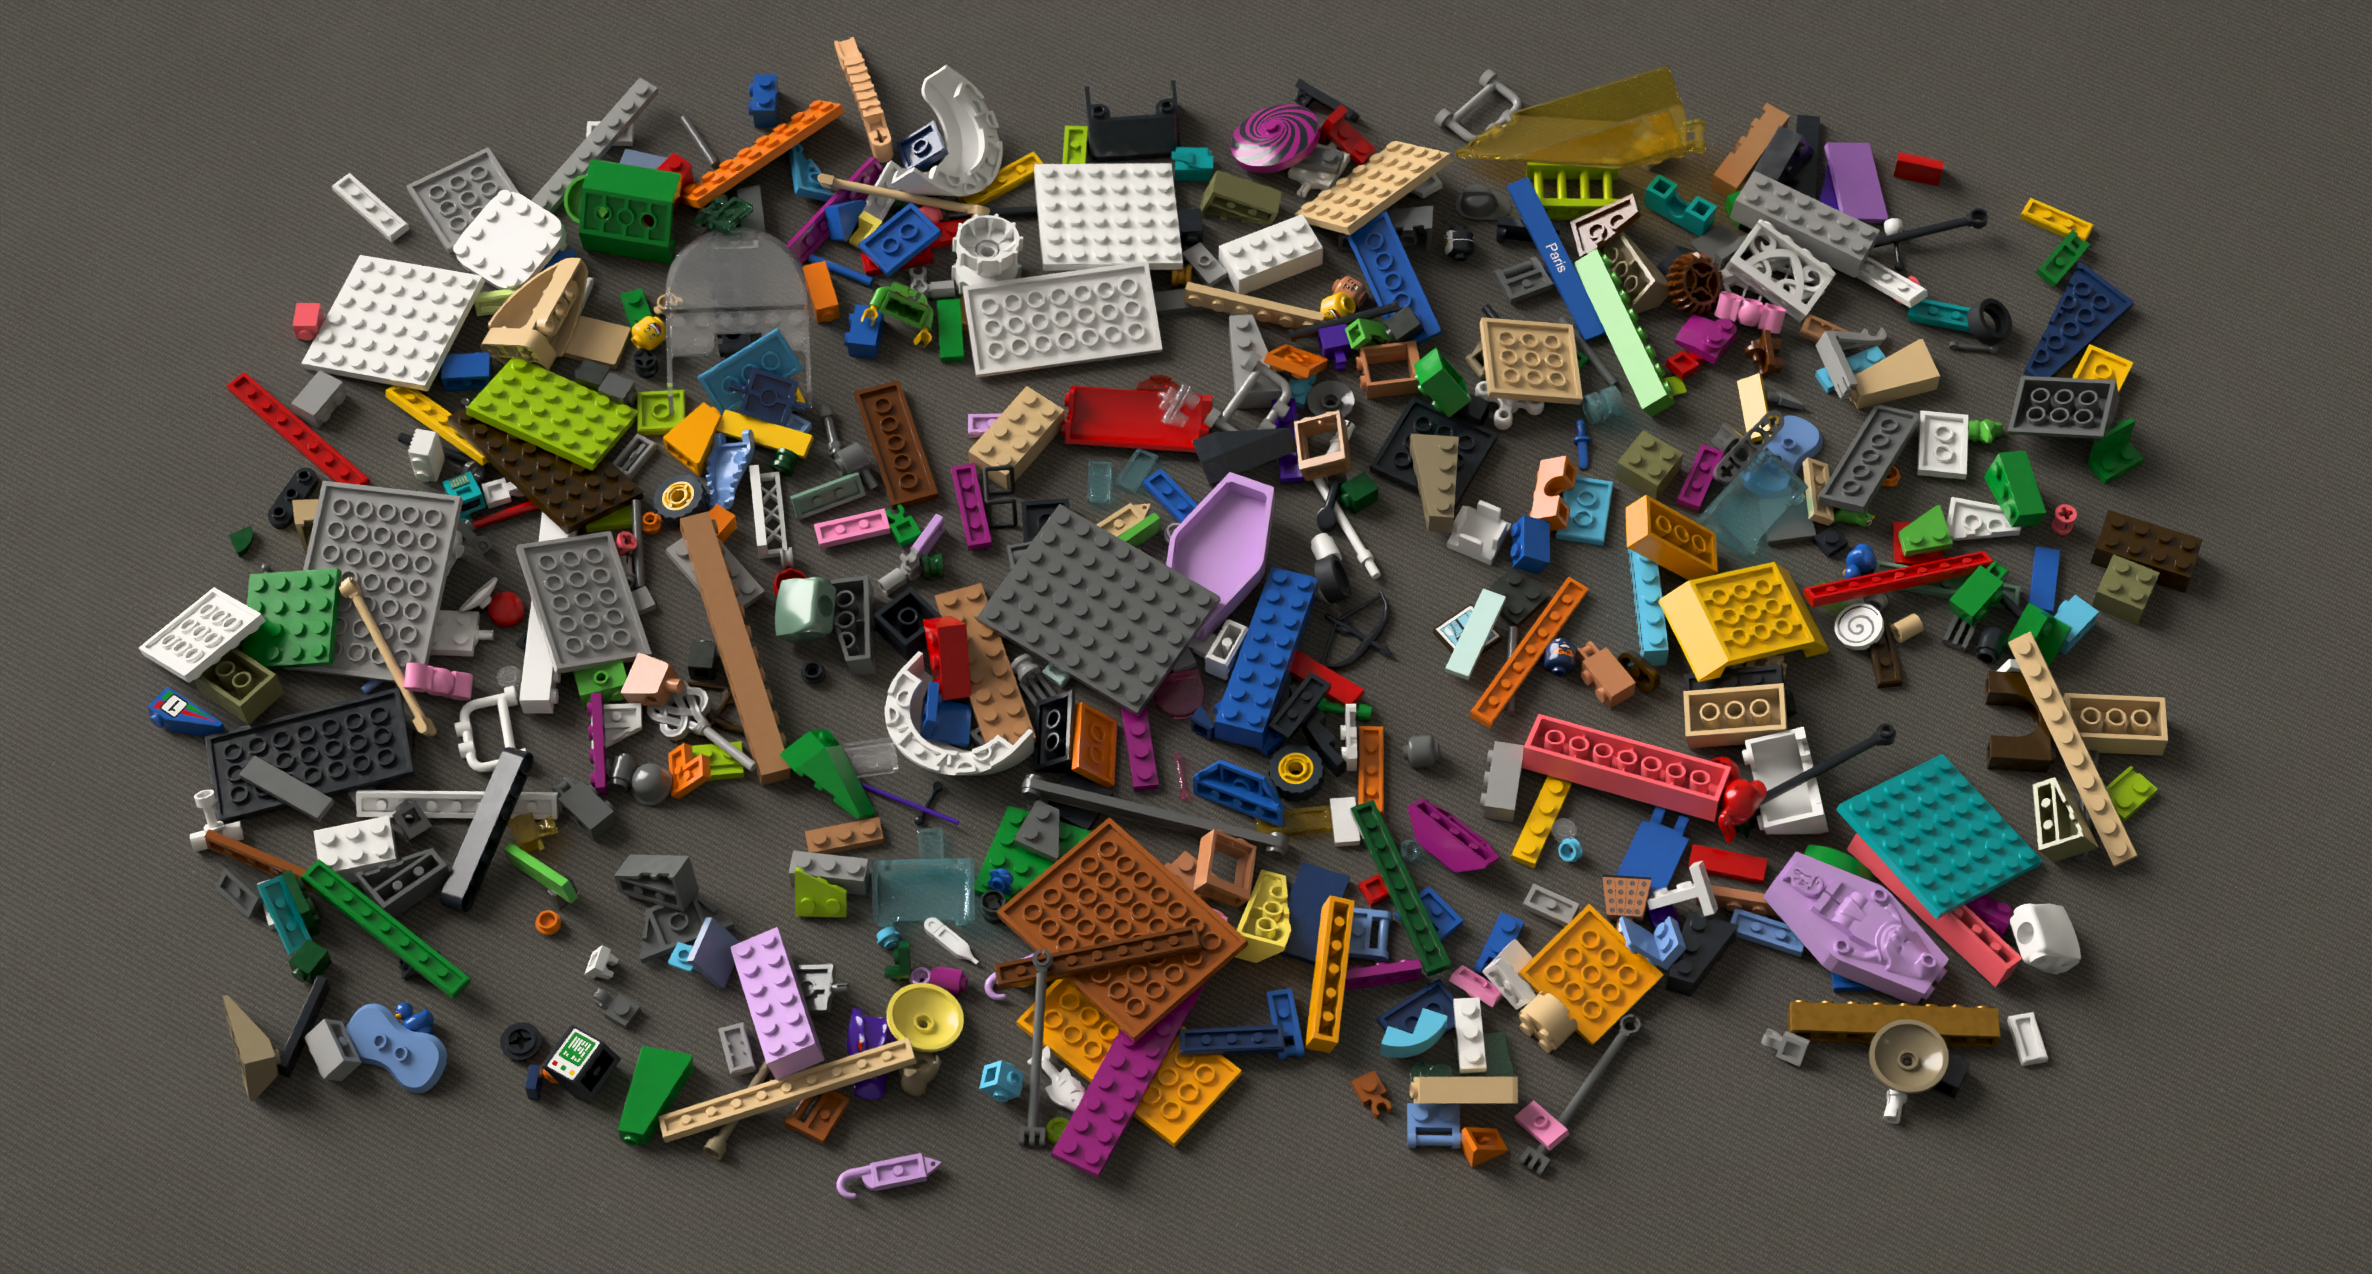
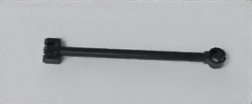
[1874,208,1988,248]
[1740,723,1896,825]

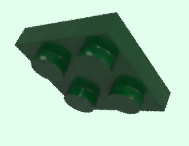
[282,870,321,937]

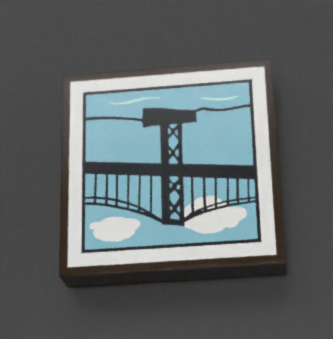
[1433,604,1502,655]

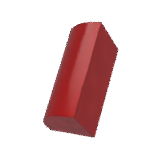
[1893,152,1944,187]

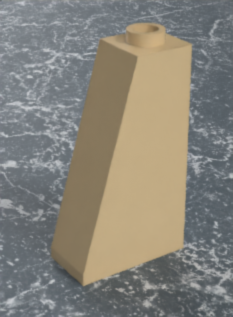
[1849,339,1940,409]
[1410,1077,1518,1104]

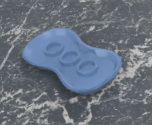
[1740,415,1823,500]
[346,1004,447,1093]

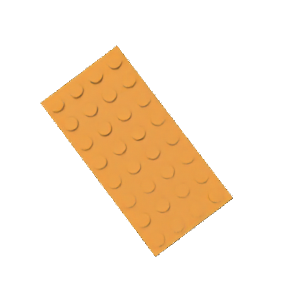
[1016,978,1242,1147]

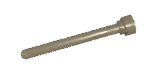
[703,1060,771,1160]

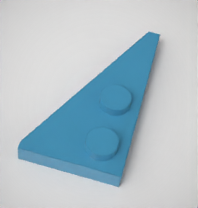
[788,143,836,202]

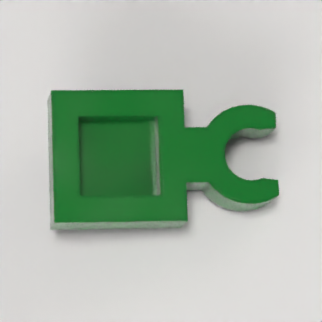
[886,504,921,548]

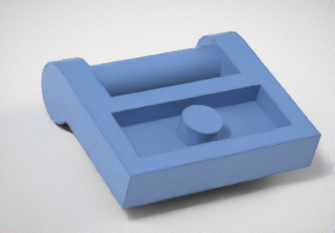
[1348,908,1393,963]
[1407,1103,1461,1149]

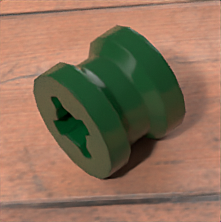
[770,448,800,477]
[922,553,944,579]

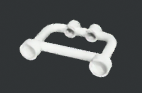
[455,686,527,773]

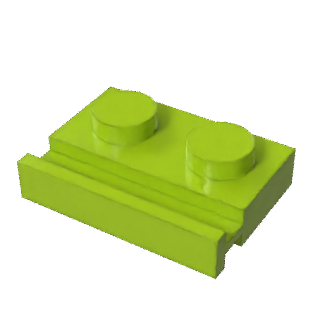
[692,741,744,781]
[2106,766,2158,823]

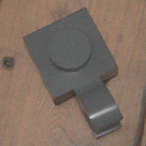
[593,989,641,1030]

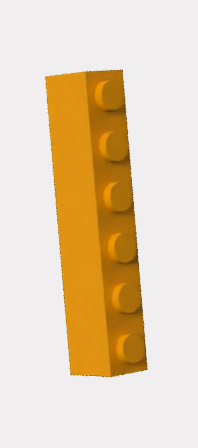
[1305,895,1355,1053]

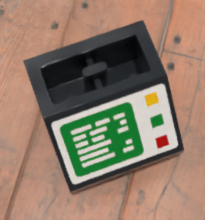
[541,1025,621,1100]

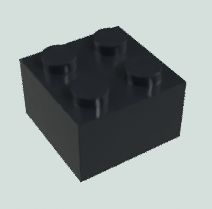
[874,587,942,661]

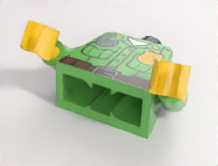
[861,282,934,348]

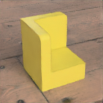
[849,211,883,249]

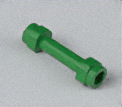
[1317,698,1372,721]

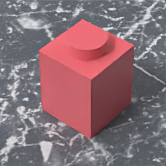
[293,303,324,341]

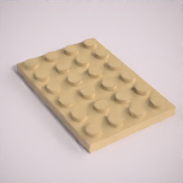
[1295,141,1453,235]

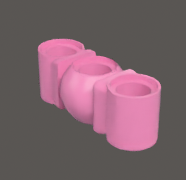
[1715,291,1786,334]
[404,663,473,701]

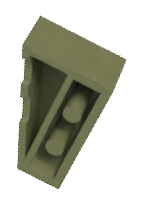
[1200,170,1282,226]
[2033,777,2099,862]

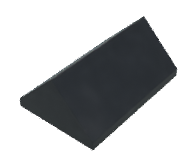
[1033,690,1075,774]

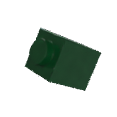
[1339,472,1378,514]
[289,939,332,985]

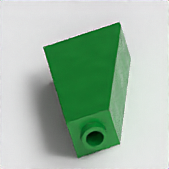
[618,1046,695,1146]

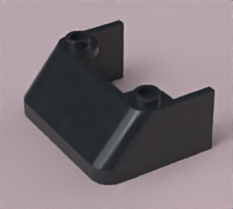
[1084,80,1180,163]

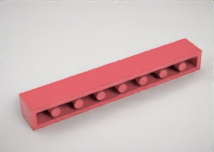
[1847,833,2022,988]

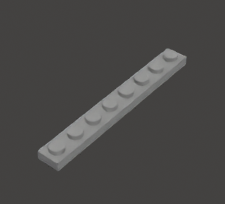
[531,78,659,214]

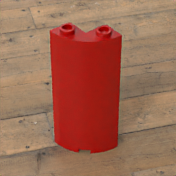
[1061,386,1213,453]

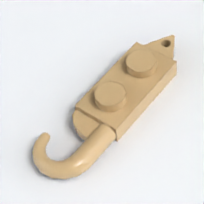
[1097,503,1151,537]

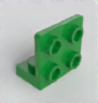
[2087,418,2144,485]

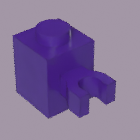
[1317,324,1351,371]

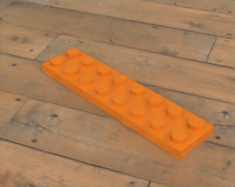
[680,100,845,209]

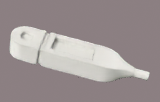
[924,917,979,965]

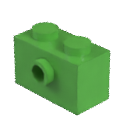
[574,660,627,708]

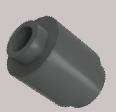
[607,753,638,792]

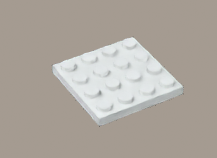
[139,588,265,683]

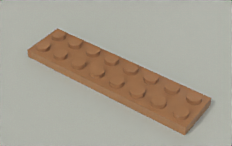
[935,583,1036,745]

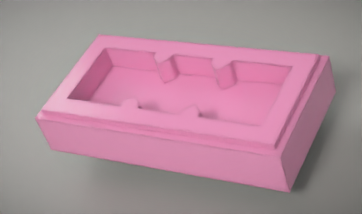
[1449,965,1503,1007]
[1514,1100,1569,1151]

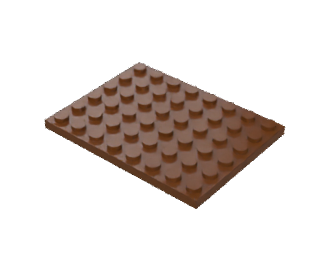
[997,817,1248,1043]

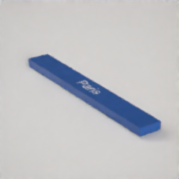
[1507,177,1606,343]

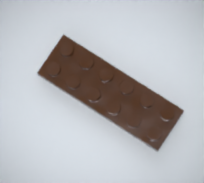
[854,380,939,511]

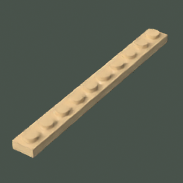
[2008,631,2138,867]
[658,1037,916,1143]

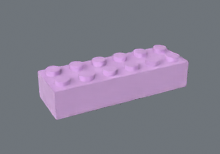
[730,927,825,1080]

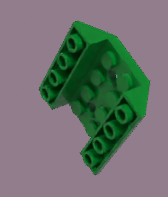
[578,159,682,264]

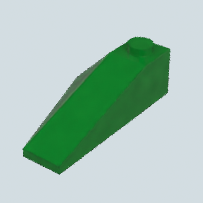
[780,729,876,819]

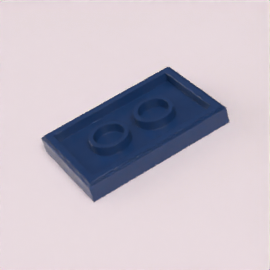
[1376,979,1456,1060]

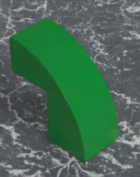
[1804,845,1874,881]

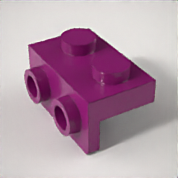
[1966,894,2014,939]

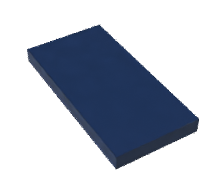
[1278,862,1350,965]

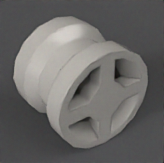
[1010,654,1041,684]

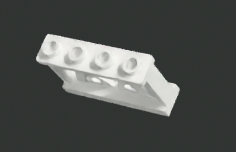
[1724,219,1836,322]

